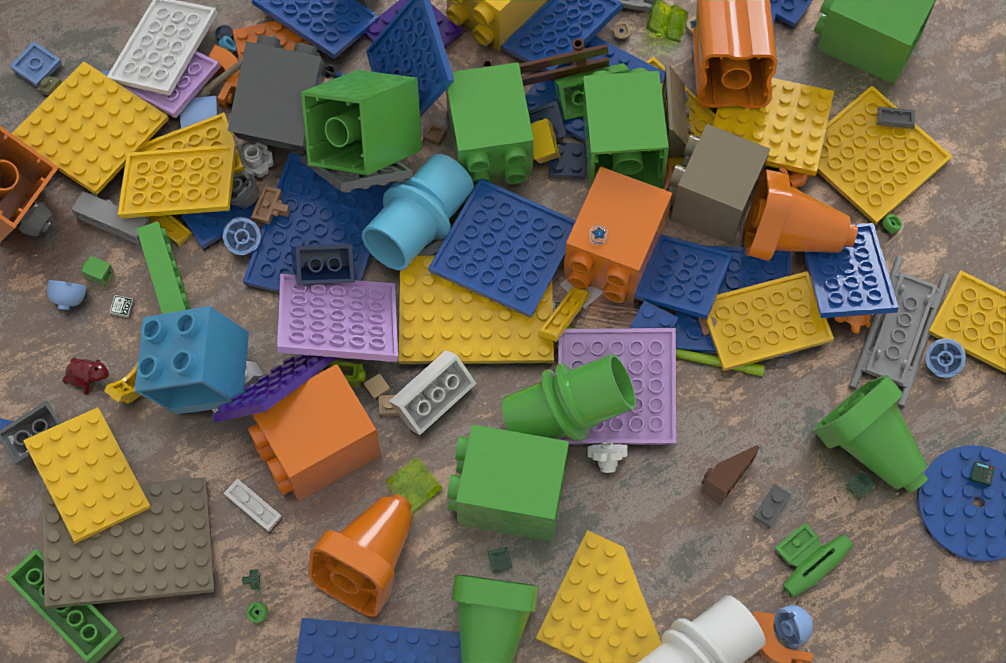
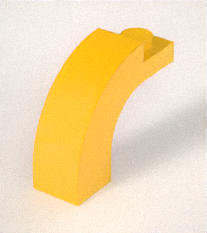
[104,361,141,404]

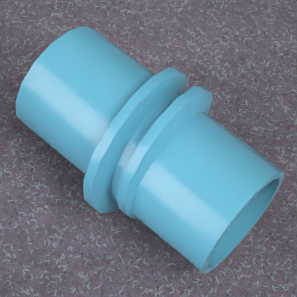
[362,154,474,270]

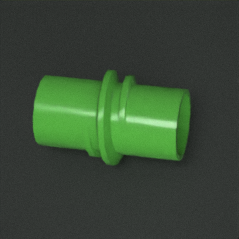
[502,354,636,442]

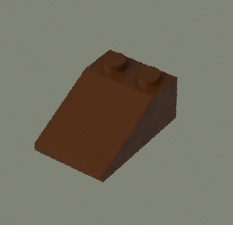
[702,445,760,505]

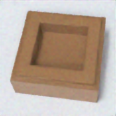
[423,122,447,146]

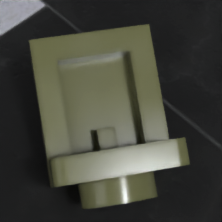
[37,76,63,96]

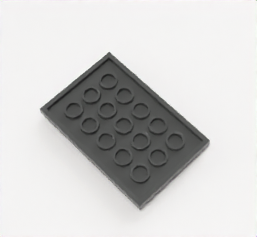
[300,154,413,192]

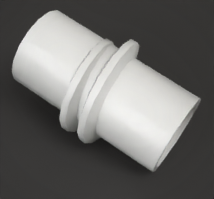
[638,595,766,663]

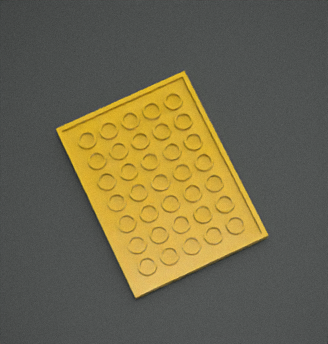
[399,255,554,364]

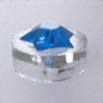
[589,225,609,245]

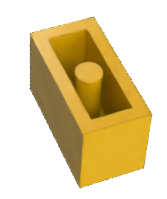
[531,118,561,164]

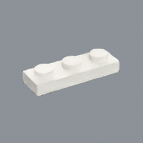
[224,479,282,532]

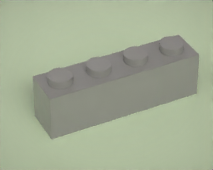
[71,191,150,245]

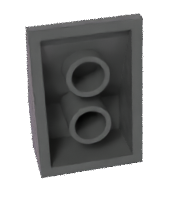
[0,401,62,465]

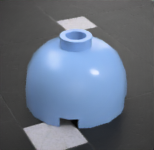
[222,217,261,255]
[47,280,87,310]
[925,338,966,378]
[774,605,813,648]

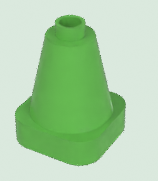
[813,375,928,493]
[451,574,539,663]

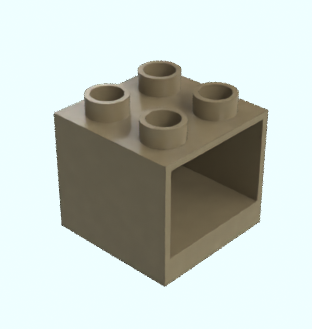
[669,124,770,245]

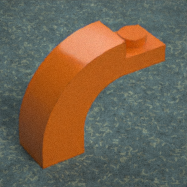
[209,45,240,109]
[752,611,813,663]

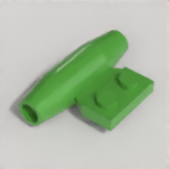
[775,523,853,598]

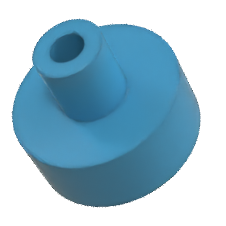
[219,36,237,53]

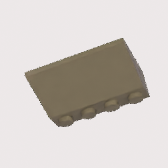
[662,65,690,157]

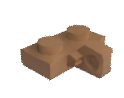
[251,185,291,225]

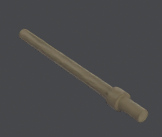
[195,34,278,97]

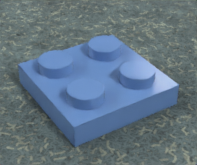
[10,41,62,88]

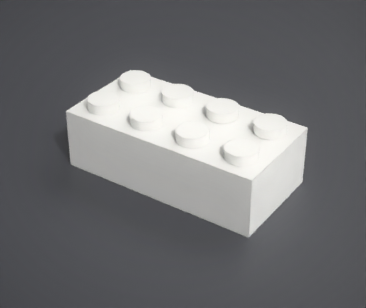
[389,350,477,435]

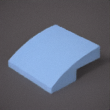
[180,96,218,129]

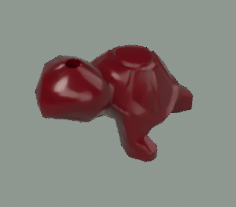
[62,357,109,395]

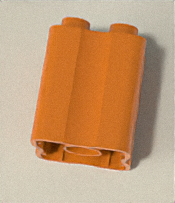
[692,0,777,108]

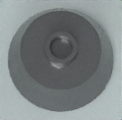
[230,171,259,208]
[16,200,53,237]

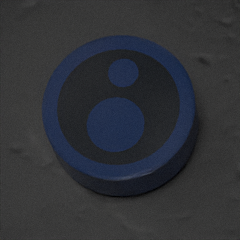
[215,25,234,41]

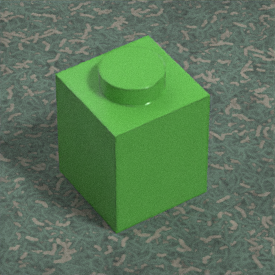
[81,256,114,287]

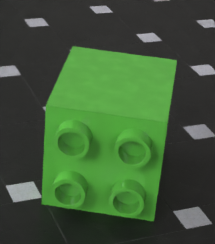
[813,0,936,85]
[446,62,534,188]
[583,68,669,188]
[301,70,422,175]
[447,424,569,542]

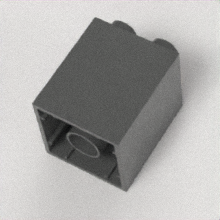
[228,35,327,153]

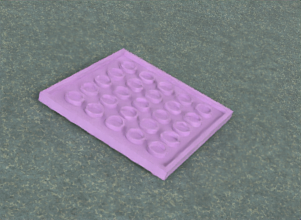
[277,274,398,362]
[558,328,676,445]

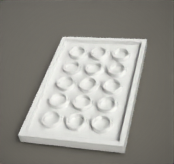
[107,0,218,95]

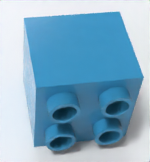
[135,306,249,415]

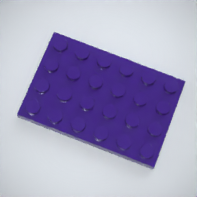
[212,354,338,422]

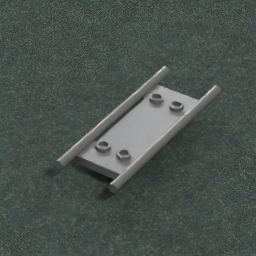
[849,256,950,408]

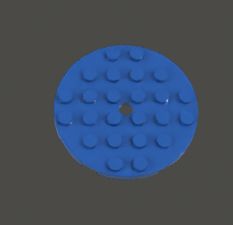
[917,445,1006,563]

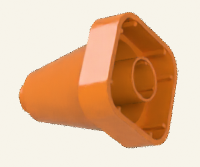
[743,169,858,261]
[308,494,413,617]

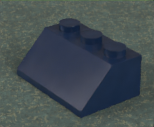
[291,244,355,285]

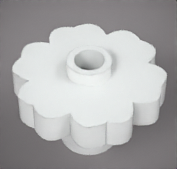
[239,143,273,178]
[587,442,627,473]

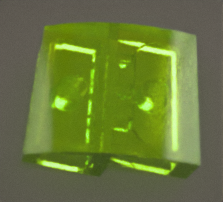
[646,0,689,42]
[385,456,443,512]

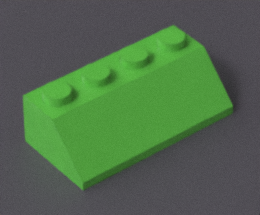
[554,63,630,120]

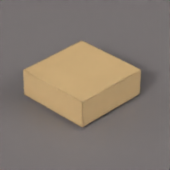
[363,373,390,401]

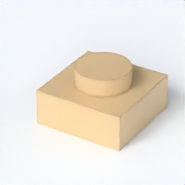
[379,395,399,416]

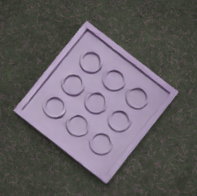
[123,51,221,118]

